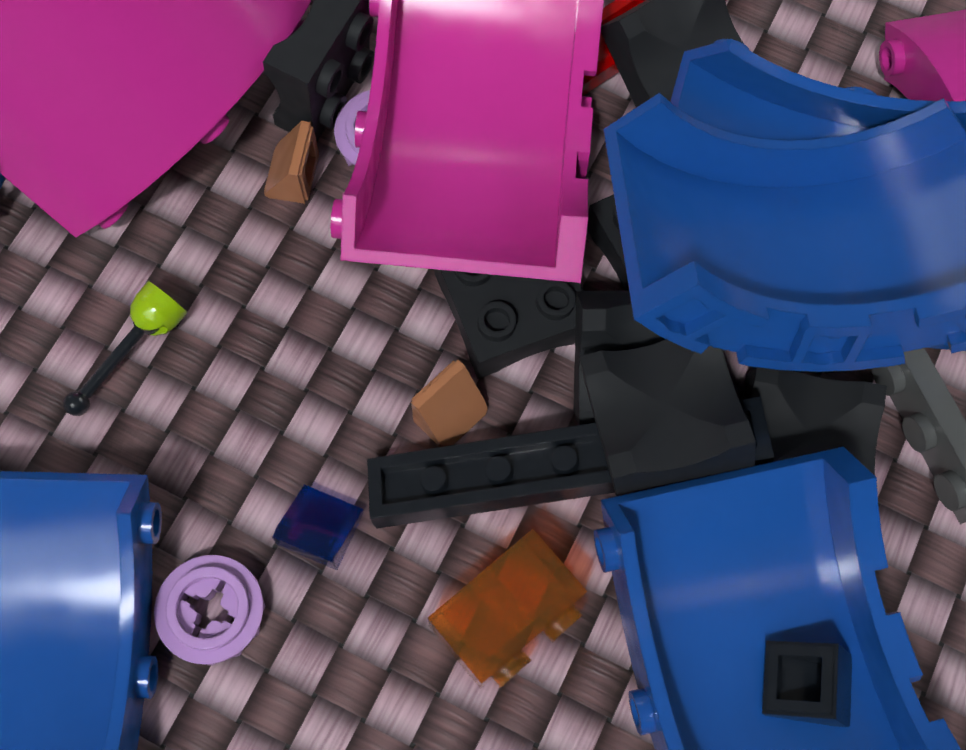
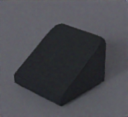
[762,641,852,727]

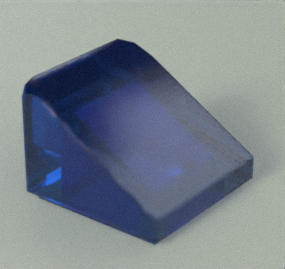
[272,484,364,570]

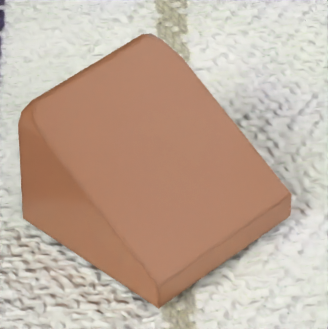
[264,121,319,204]
[411,359,488,447]

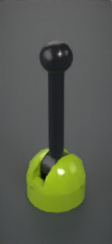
[63,281,187,416]

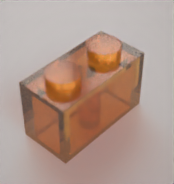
[428,529,587,689]

